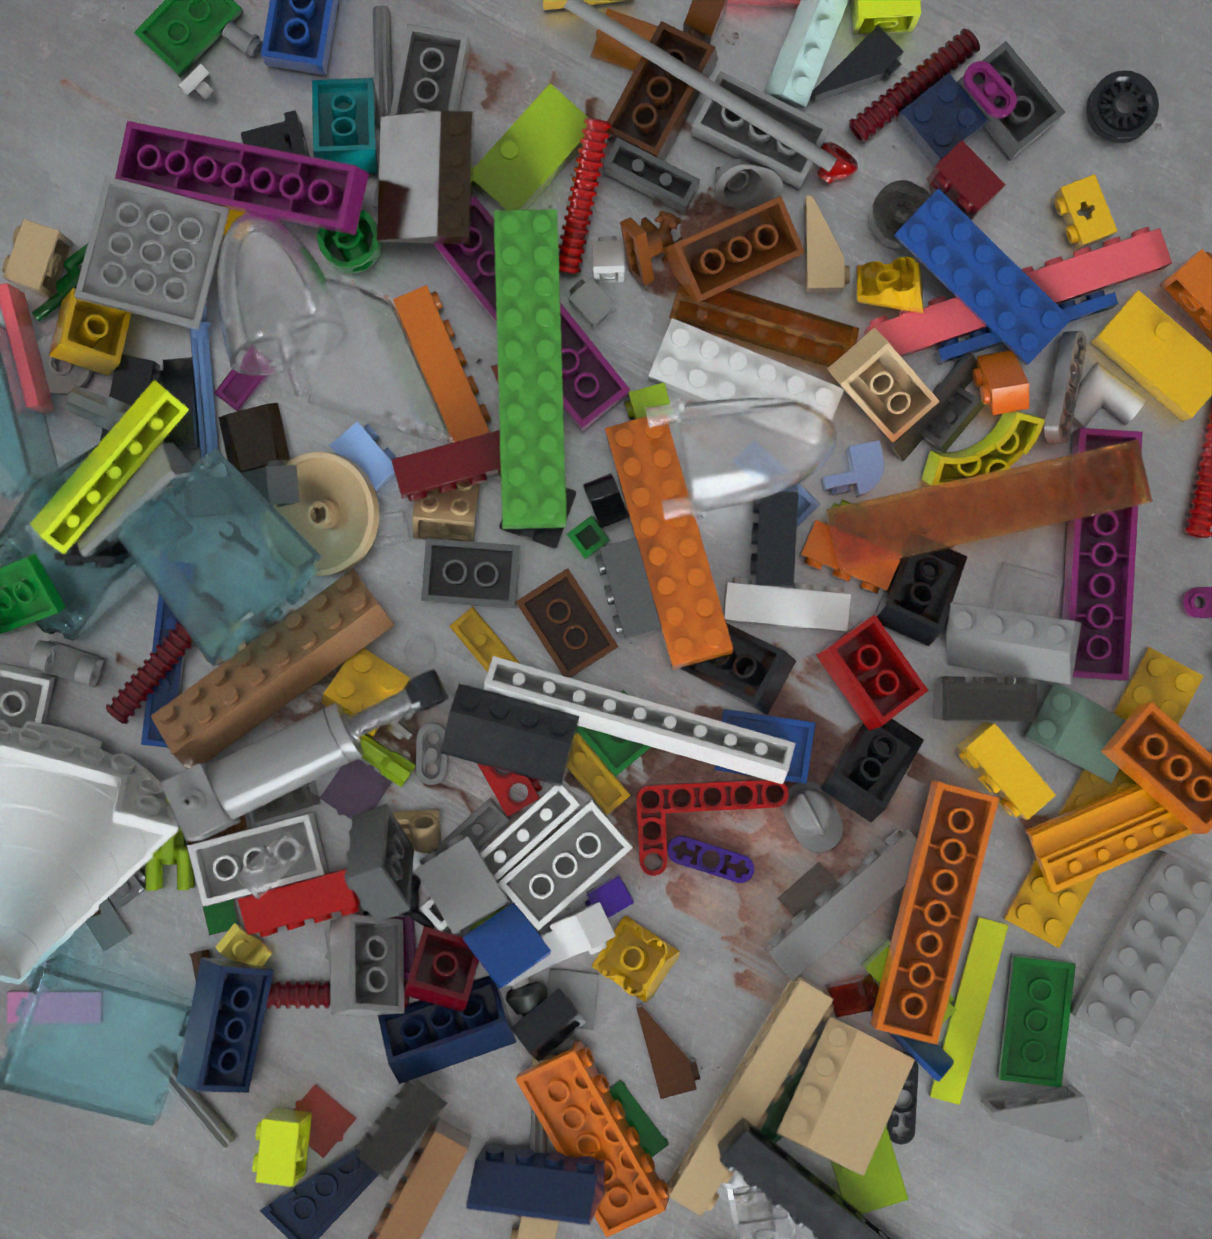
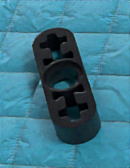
[886,1052,919,1145]

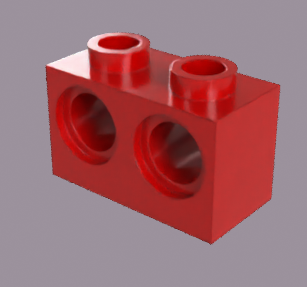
[477,763,542,817]

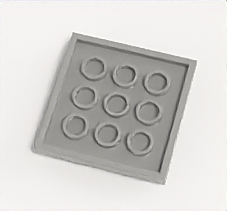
[74,176,229,330]

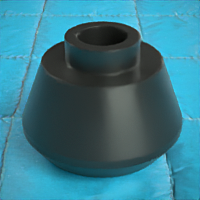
[505,982,546,1017]

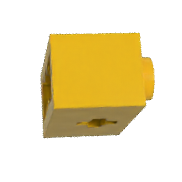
[1054,174,1118,250]

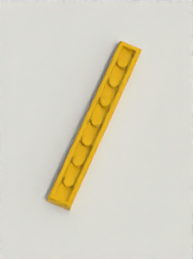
[449,606,631,815]

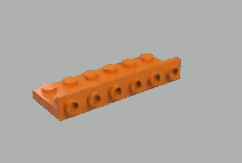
[515,1040,669,1238]

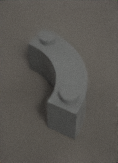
[182,460,300,518]

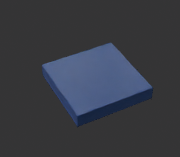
[463,902,551,989]

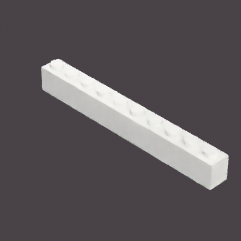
[484,656,795,784]

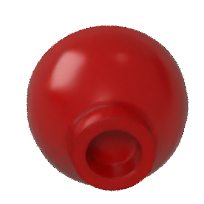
[817,142,858,184]

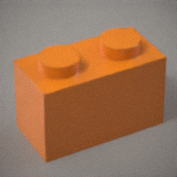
[972,350,1030,415]

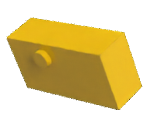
[1090,290,1212,422]

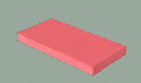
[0,283,55,415]

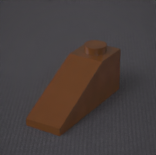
[636,1002,701,1099]

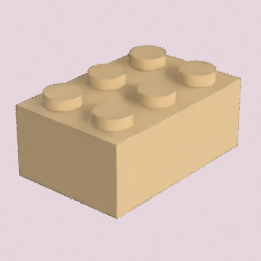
[827,327,940,443]

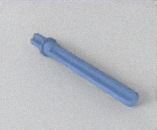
[186,305,219,464]

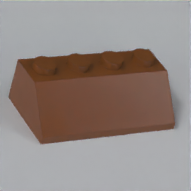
[663,196,805,303]

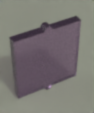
[320,759,392,820]

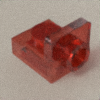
[827,974,879,1018]

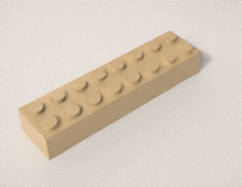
[667,975,834,1216]

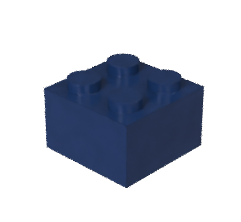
[896,73,988,167]

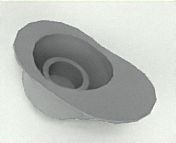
[714,159,783,210]
[782,781,843,853]

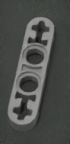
[1044,331,1086,444]

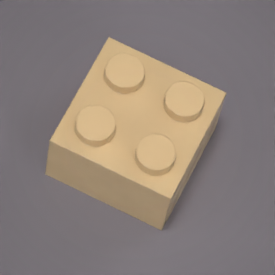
[2,219,73,299]

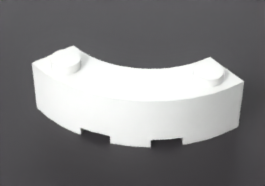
[502,902,615,990]

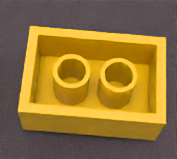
[957,722,1056,820]

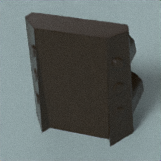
[219,402,291,474]

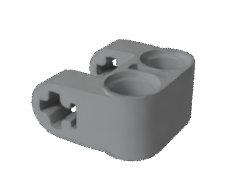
[30,640,105,688]

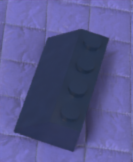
[176,958,274,1093]
[378,975,517,1084]
[466,1145,605,1225]

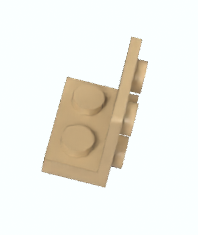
[412,481,480,542]

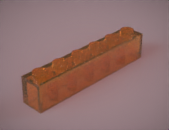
[669,284,860,367]

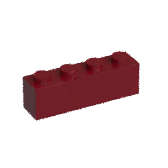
[391,430,501,502]

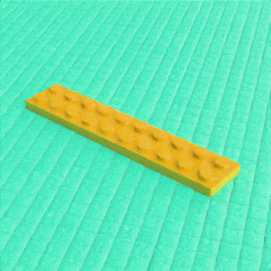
[1003,647,1204,948]

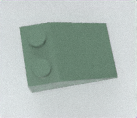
[1026,682,1126,784]

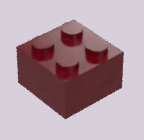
[926,140,1006,221]
[404,926,479,1012]

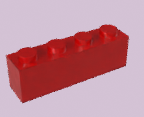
[237,868,361,937]

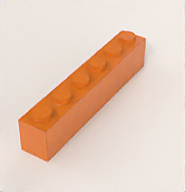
[393,285,491,442]

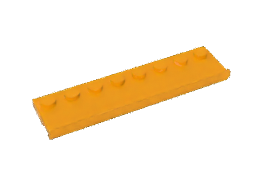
[1025,751,1212,893]

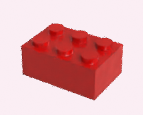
[816,614,929,731]

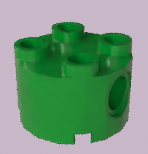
[317,210,382,274]

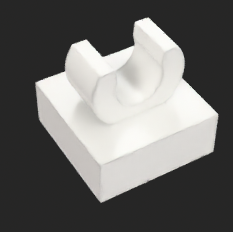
[177,64,214,100]

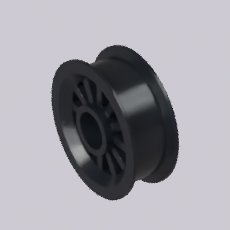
[1086,70,1159,144]

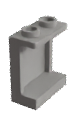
[415,835,511,934]

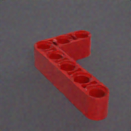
[636,779,789,876]

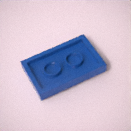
[714,709,815,784]

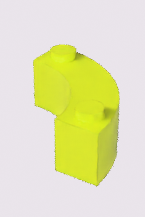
[921,411,1045,489]

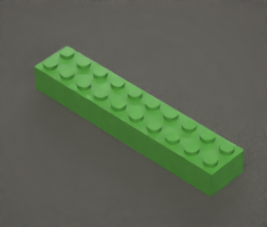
[494,209,566,529]

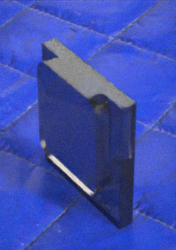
[777,862,840,917]

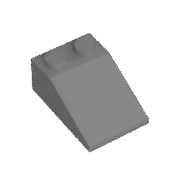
[981,1085,1092,1142]

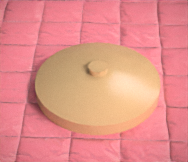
[263,452,379,576]

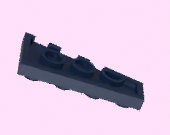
[260,1140,391,1239]

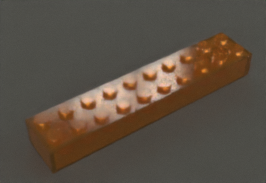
[825,440,1153,573]

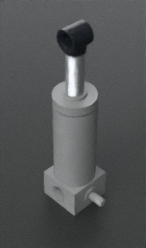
[160,669,449,841]

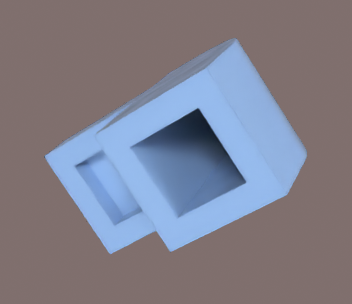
[821,440,884,497]

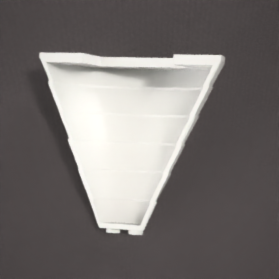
[0,720,178,985]

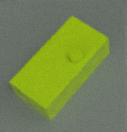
[473,83,588,210]
[830,1126,909,1214]

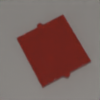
[294,1083,357,1158]

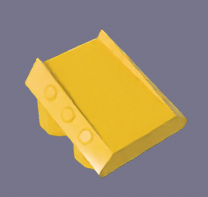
[857,256,924,313]
[592,915,680,1003]

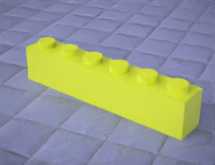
[30,380,189,554]

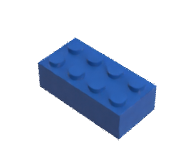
[261,0,339,75]

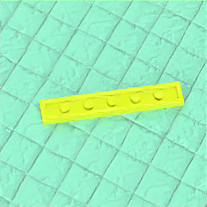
[929,916,1009,1105]

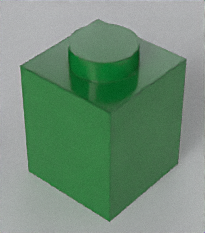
[567,515,611,559]

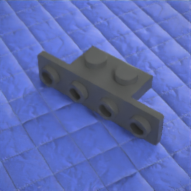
[890,352,985,461]

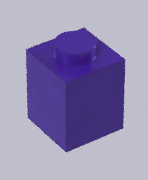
[584,873,634,918]

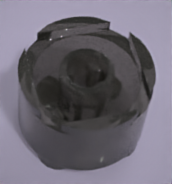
[869,180,931,249]

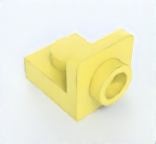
[216,923,272,967]

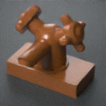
[620,211,684,286]

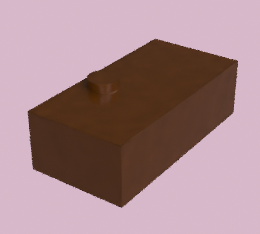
[607,21,718,161]

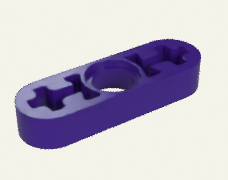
[667,835,754,883]

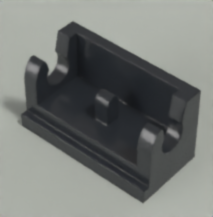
[511,989,587,1062]

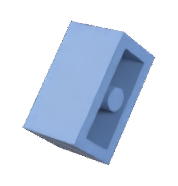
[329,421,397,491]

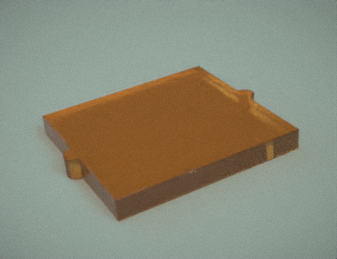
[591,8,658,72]

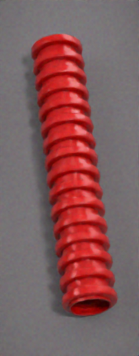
[558,117,611,274]
[1184,406,1212,538]

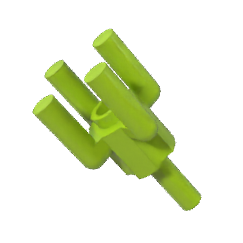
[145,797,194,891]

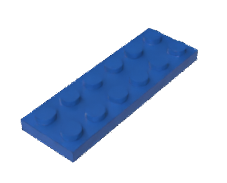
[893,188,1072,365]

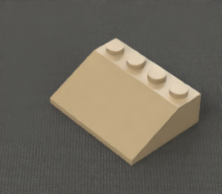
[777,1016,915,1176]

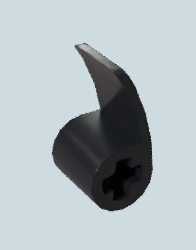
[583,473,630,528]

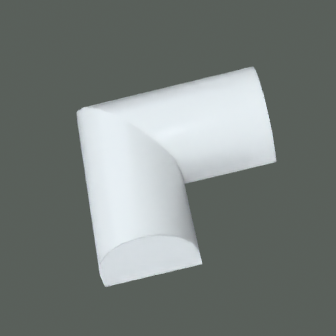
[1073,362,1146,428]

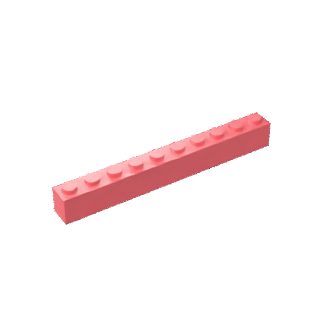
[864,227,1172,357]

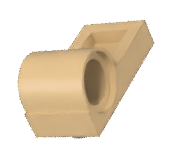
[392,809,441,853]

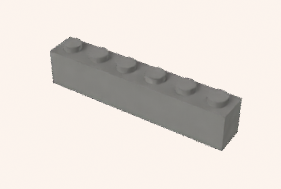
[765,829,917,981]

